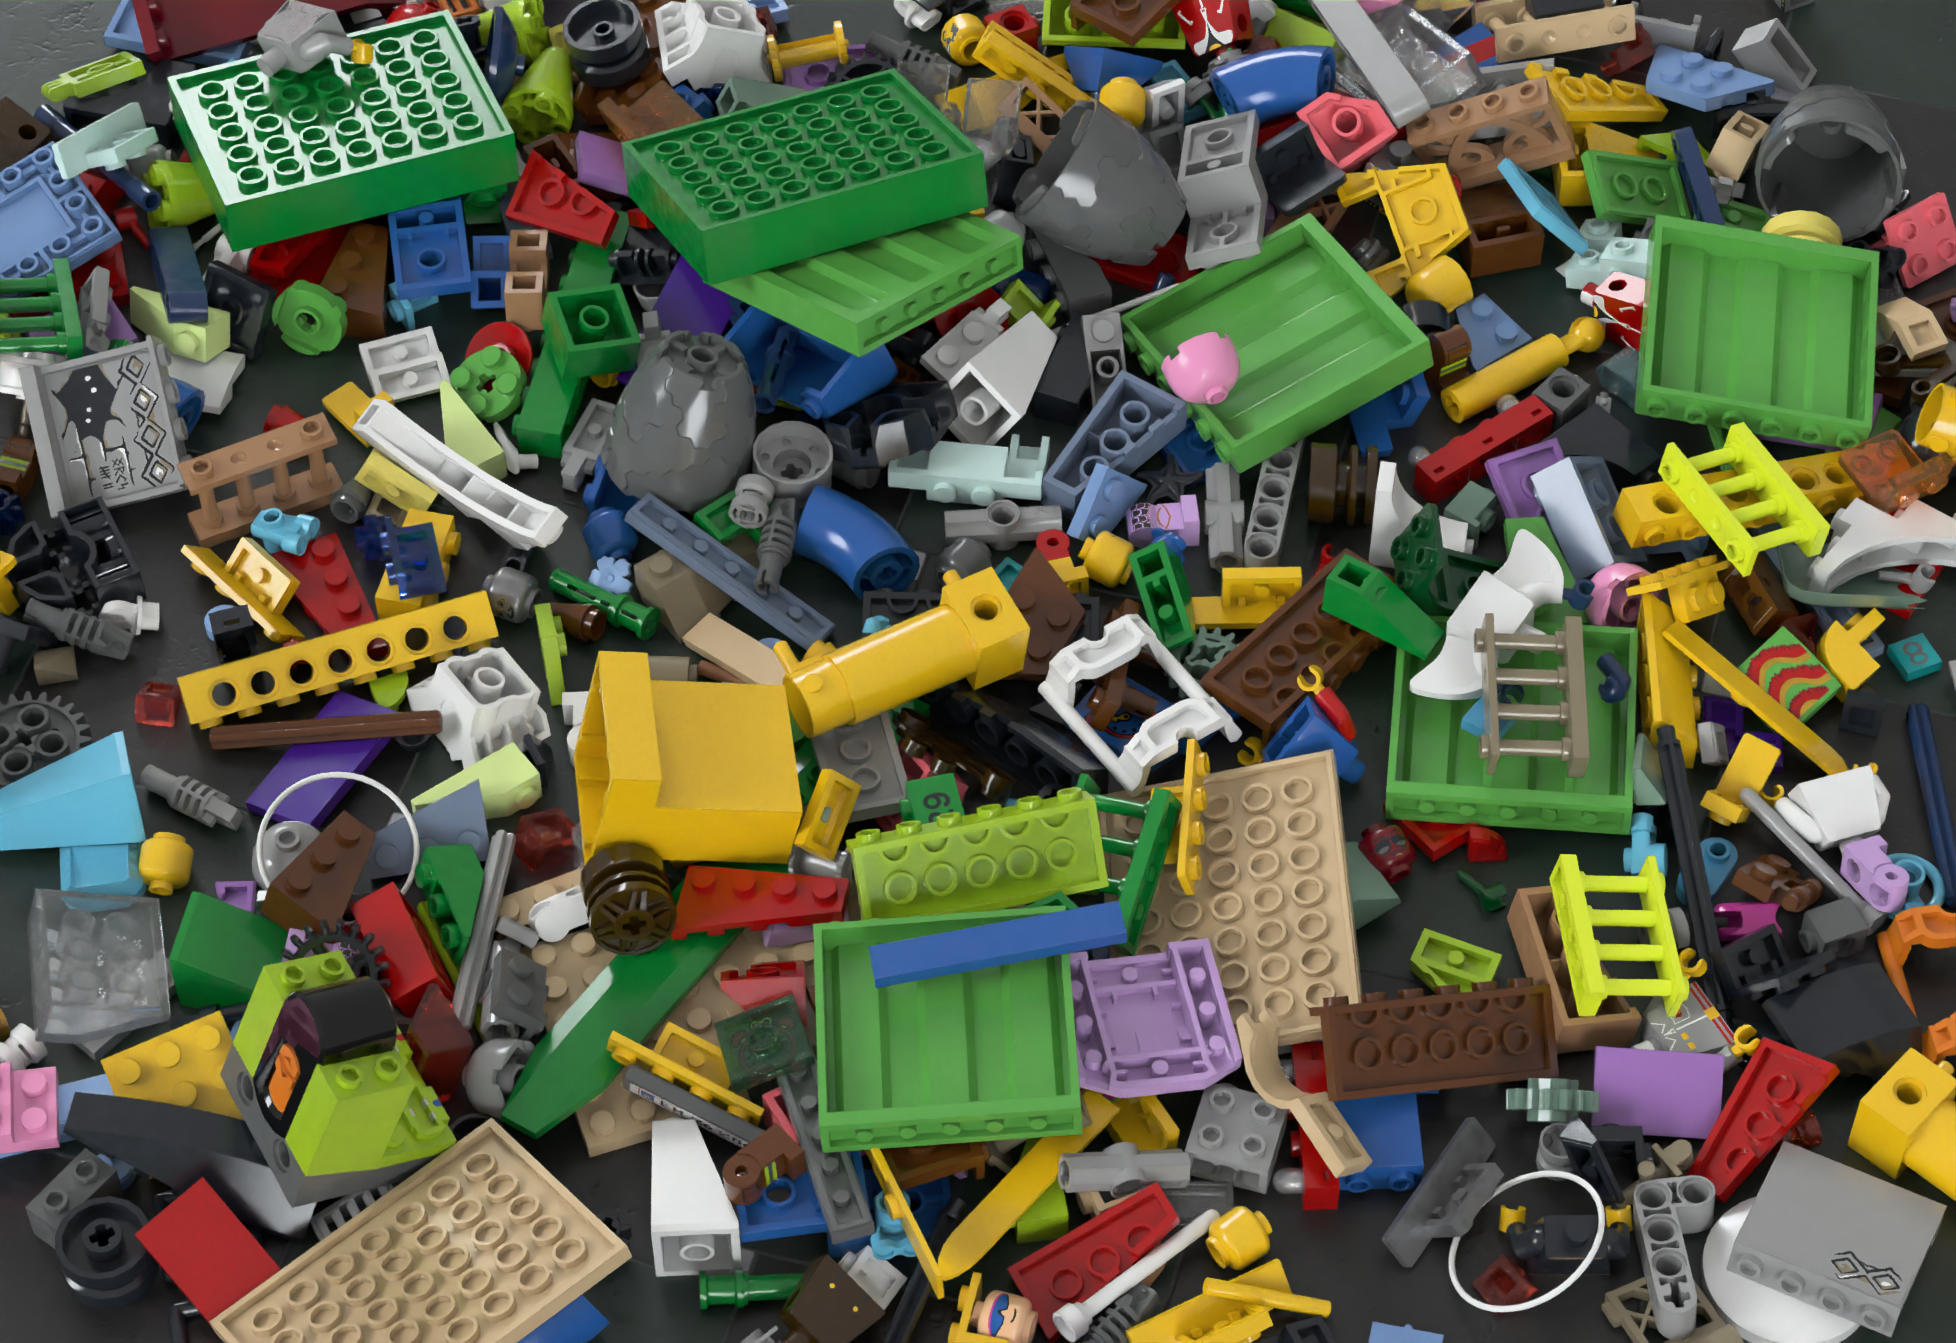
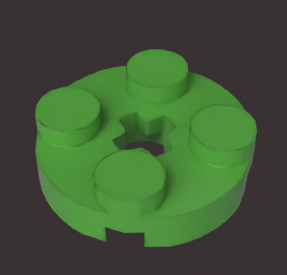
[272,280,347,355]
[450,345,527,423]

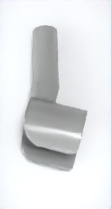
[1877,563,1936,594]

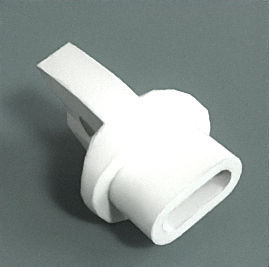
[894,0,942,32]
[98,596,159,635]

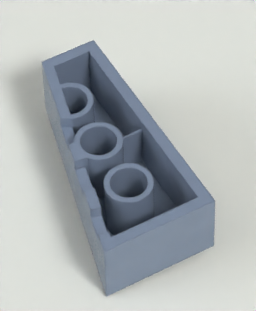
[1042,370,1188,520]

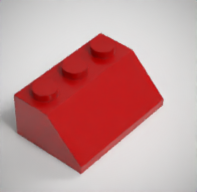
[350,882,455,1018]

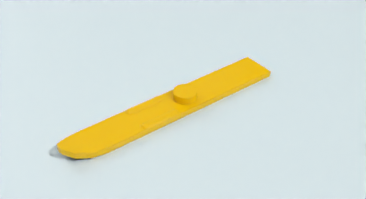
[1662,619,1849,776]
[938,1089,1120,1281]
[865,1148,944,1299]

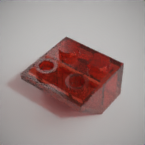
[405,983,474,1102]

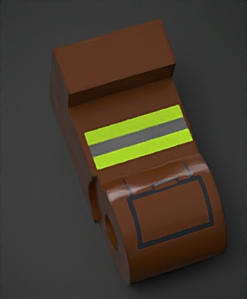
[1423,324,1472,398]
[0,434,40,507]
[723,1123,807,1205]

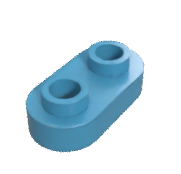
[1676,837,1738,906]

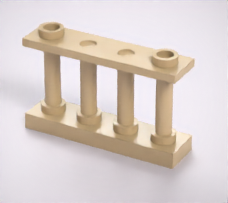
[1471,0,1636,63]

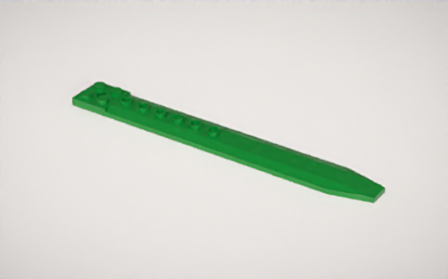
[501,699,930,1140]

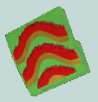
[1738,626,1842,742]

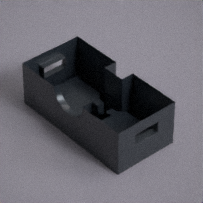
[208,604,263,683]

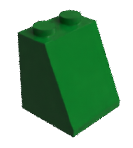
[169,891,289,1009]

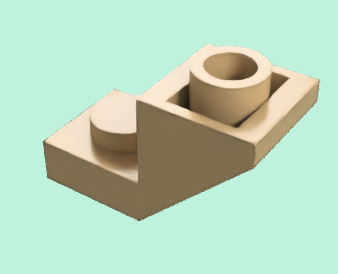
[1876,297,1949,361]

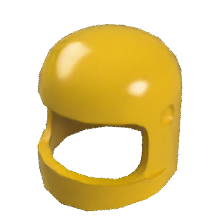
[1405,255,1473,313]

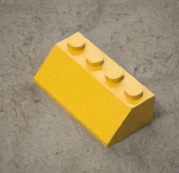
[1636,593,1701,769]

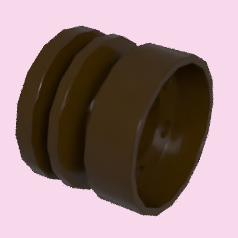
[1307,442,1380,526]
[580,843,677,955]

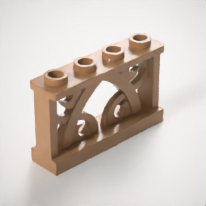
[1406,76,1576,190]

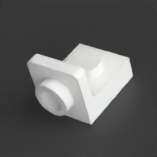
[838,1245,908,1310]

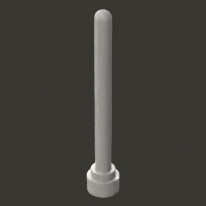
[1739,787,1889,936]

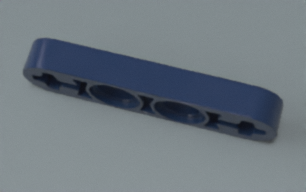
[1671,127,1725,226]

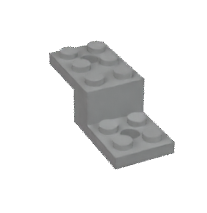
[1177,109,1268,270]

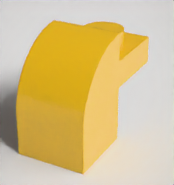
[1814,608,1885,702]

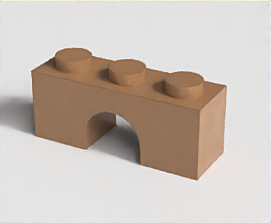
[504,229,551,332]

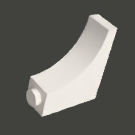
[1369,461,1474,568]

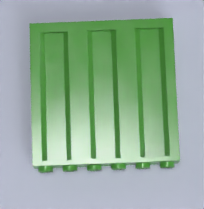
[703,212,1023,357]
[1120,213,1434,474]
[1635,214,1880,452]
[1385,615,1638,835]
[813,905,1083,1153]

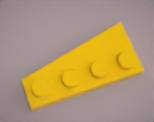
[1523,61,1668,122]

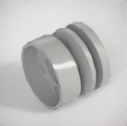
[752,421,833,523]

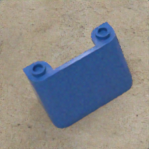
[724,305,898,419]

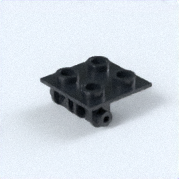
[608,225,681,286]

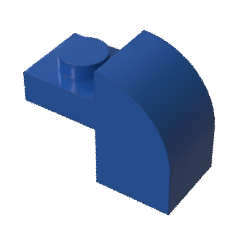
[470,235,510,310]

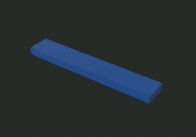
[868,901,1128,988]

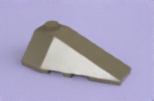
[634,532,760,644]

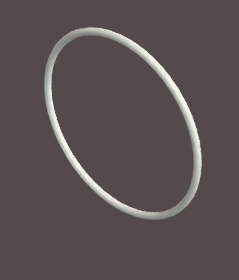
[256,772,420,927]
[1449,1170,1605,1312]

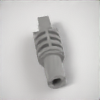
[139,764,244,831]

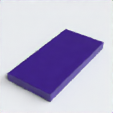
[616,255,734,386]
[246,690,397,829]

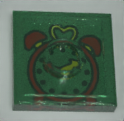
[714,993,816,1093]

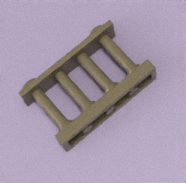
[1474,613,1590,778]

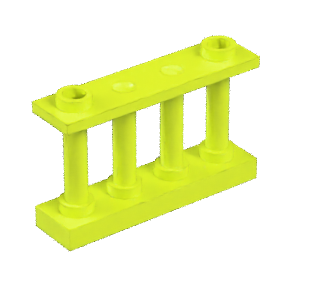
[1658,422,1831,577]
[1549,854,1689,1017]

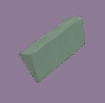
[1633,733,1667,805]

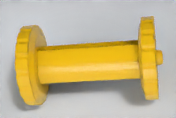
[766,20,850,82]

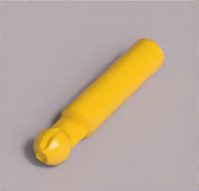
[1441,316,1605,423]

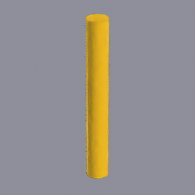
[1203,1277,1331,1318]

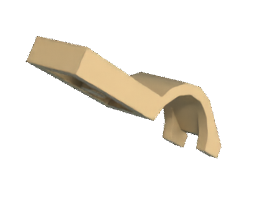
[1236,1008,1373,1178]

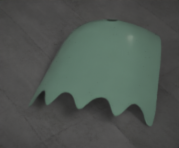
[1776,543,1927,609]

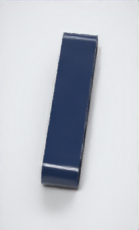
[148,226,208,324]

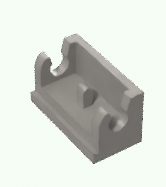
[1622,1,1702,52]

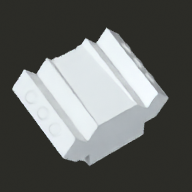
[654,0,773,91]
[406,647,551,769]

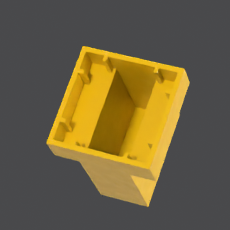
[573,651,803,866]

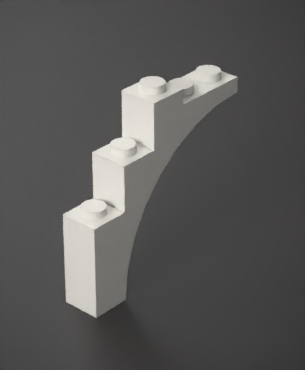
[351,398,568,551]
[1807,497,1956,593]

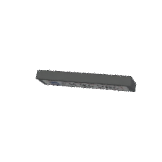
[623,1064,765,1148]

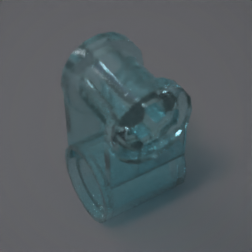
[1596,346,1649,416]

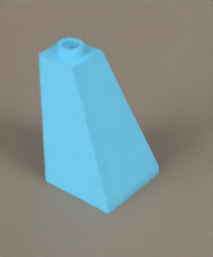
[0,731,146,851]

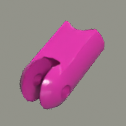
[1713,901,1782,942]

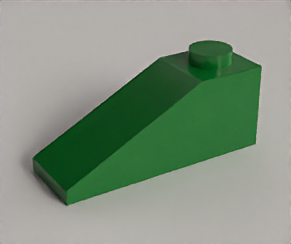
[1128,539,1197,652]

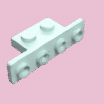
[52,102,159,180]

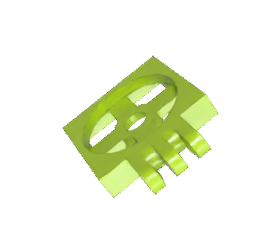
[41,51,146,102]

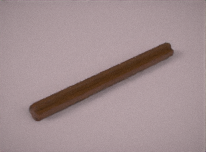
[209,710,443,750]

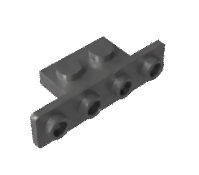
[1382,1117,1504,1267]

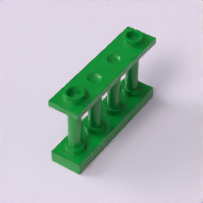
[0,258,83,361]
[1066,773,1182,956]

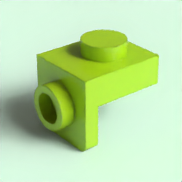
[1001,279,1061,328]

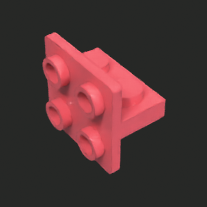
[1870,192,1956,288]

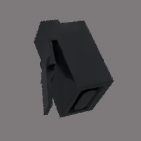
[989,132,1035,210]

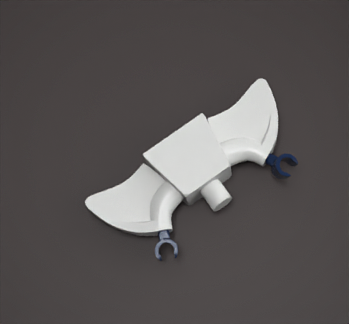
[1409,529,1595,704]

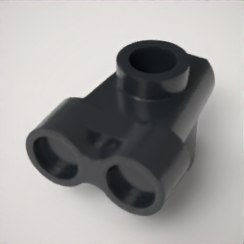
[1847,239,1907,289]
[884,327,939,372]

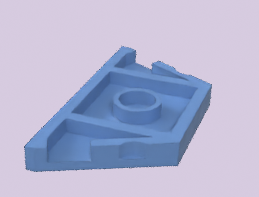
[1646,43,1775,112]

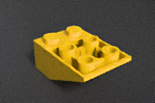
[1551,122,1660,206]

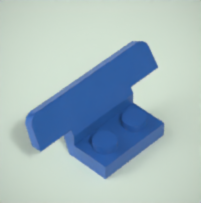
[1348,372,1430,458]

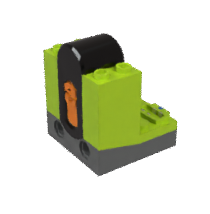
[220,950,457,1208]

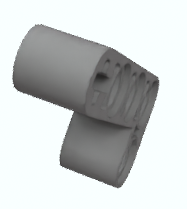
[1632,1175,1715,1340]

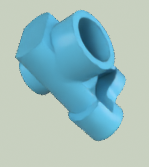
[251,508,320,556]
[1623,813,1668,876]
[870,1190,922,1260]

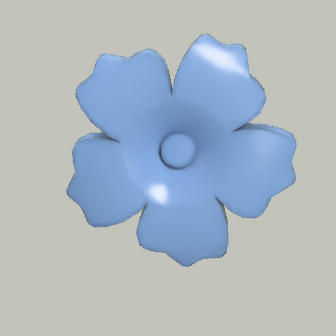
[588,556,633,602]

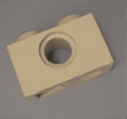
[1705,110,1769,182]

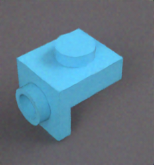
[387,282,439,332]

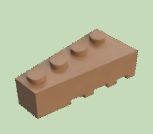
[1507,886,1642,1054]

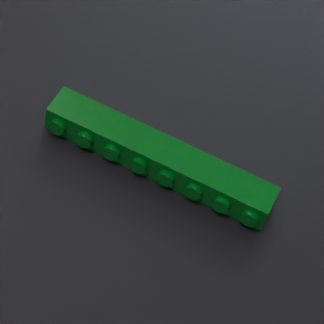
[512,210,629,459]

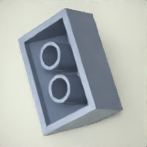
[1531,456,1648,582]

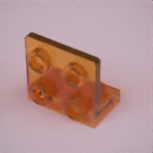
[597,80,704,142]

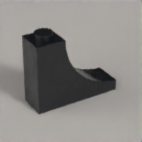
[63,59,196,150]
[1540,403,1662,493]

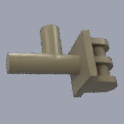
[1615,1139,1694,1209]

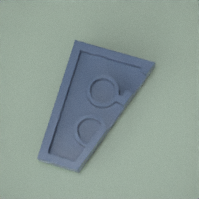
[367,778,490,880]

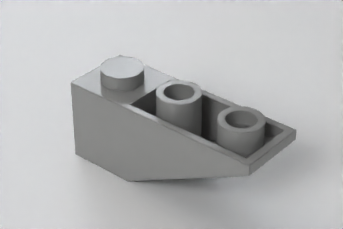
[1080,312,1127,410]

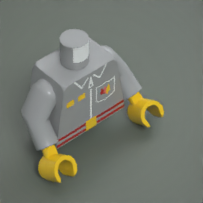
[1631,948,1761,1075]

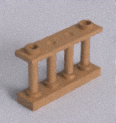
[177,412,343,548]

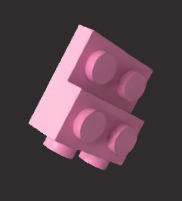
[0,1062,60,1154]

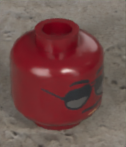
[1358,822,1416,885]

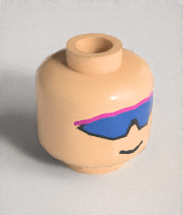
[971,1290,1038,1343]

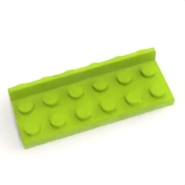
[846,787,1109,920]

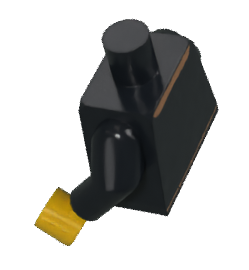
[1499,1205,1633,1276]

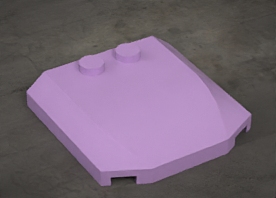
[1069,938,1243,1099]

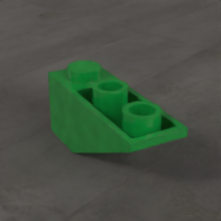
[1321,554,1445,661]
[415,844,484,965]

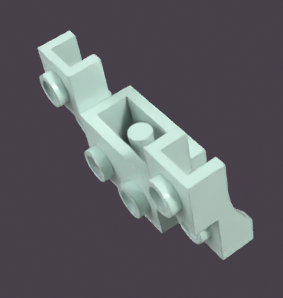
[1565,218,1648,289]
[888,434,1050,506]

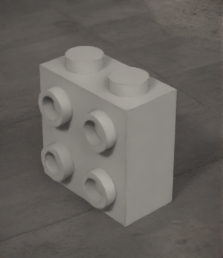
[1185,1083,1288,1194]

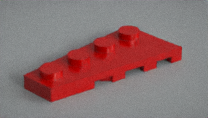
[1007,1182,1180,1343]

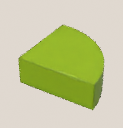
[369,671,409,711]

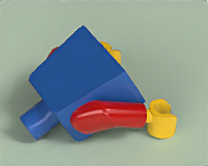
[1237,665,1365,784]

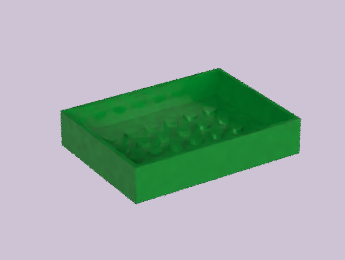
[167,9,519,252]
[621,68,988,286]

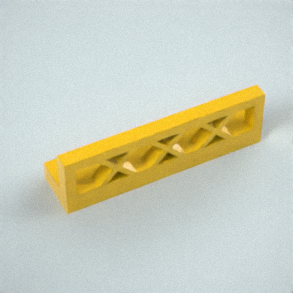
[972,20,1092,112]
[1105,1095,1180,1150]

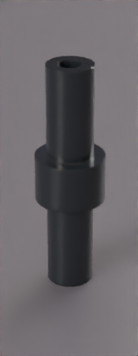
[170,1001,249,1030]

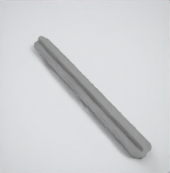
[447,830,516,1035]

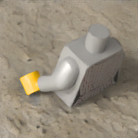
[256,0,373,77]

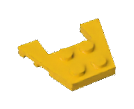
[1337,163,1472,299]

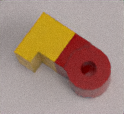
[1036,529,1089,595]

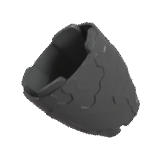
[1754,83,1903,242]
[1012,98,1187,267]
[601,330,756,516]

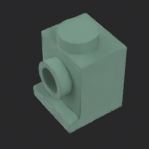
[1443,480,1499,551]

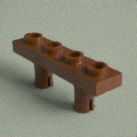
[1087,597,1159,732]

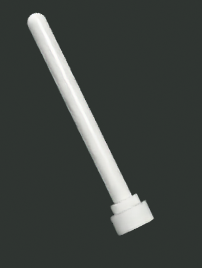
[1052,1209,1220,1342]

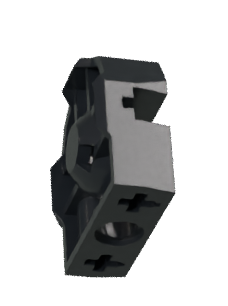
[822,380,958,470]
[7,496,147,619]

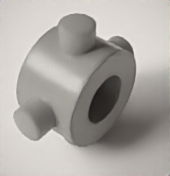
[1595,392,1612,414]

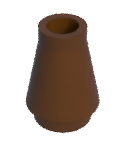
[550,601,607,642]

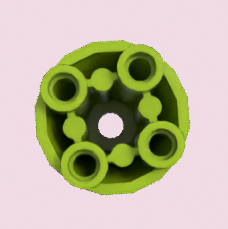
[475,0,552,67]
[501,47,574,144]
[140,160,215,227]

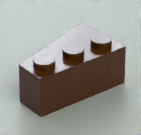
[320,221,393,342]
[260,810,377,944]

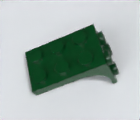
[1390,503,1505,616]

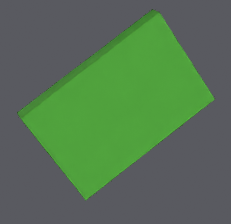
[1581,149,1691,225]

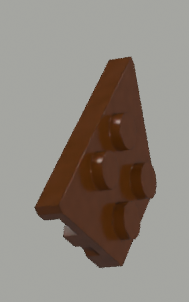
[965,548,1086,681]

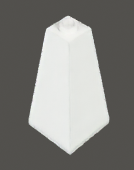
[948,311,1058,446]
[651,1117,742,1277]

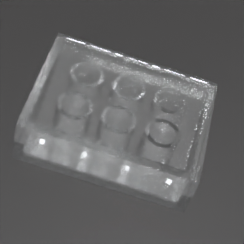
[1334,1,1487,121]
[27,888,171,1044]

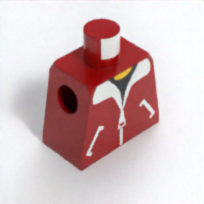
[1172,0,1254,60]
[1580,271,1645,357]

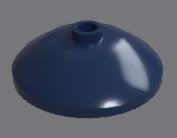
[483,6,525,105]

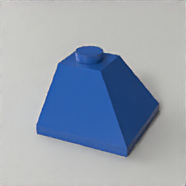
[1064,46,1163,100]

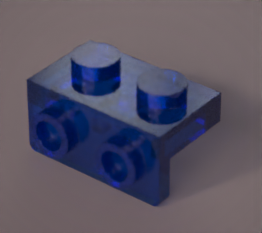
[378,516,447,600]

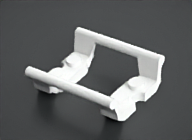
[1038,614,1242,797]

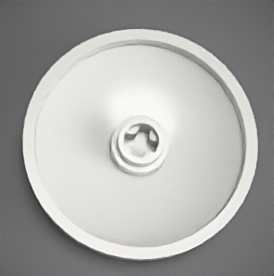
[1701,1197,1860,1343]

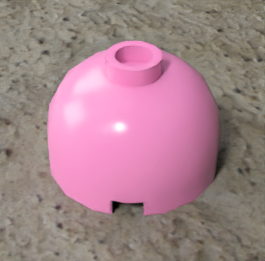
[1161,332,1241,405]
[1584,562,1663,628]

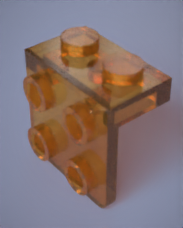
[1838,429,1956,514]

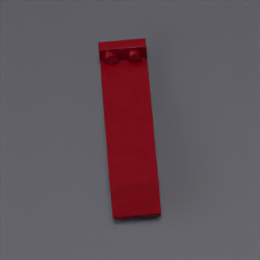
[132,0,407,67]

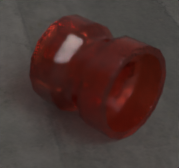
[1771,1107,1822,1156]

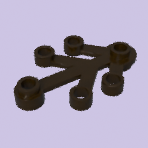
[1874,336,1956,404]
[891,707,1017,802]

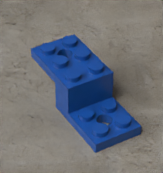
[388,195,473,300]
[736,1150,951,1258]

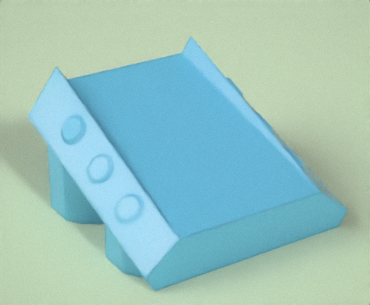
[60,842,147,911]

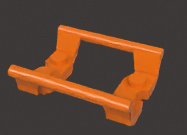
[1876,905,1956,1065]

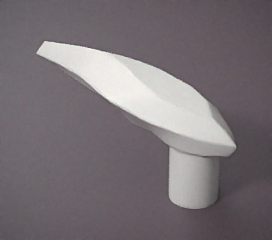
[493,421,538,475]

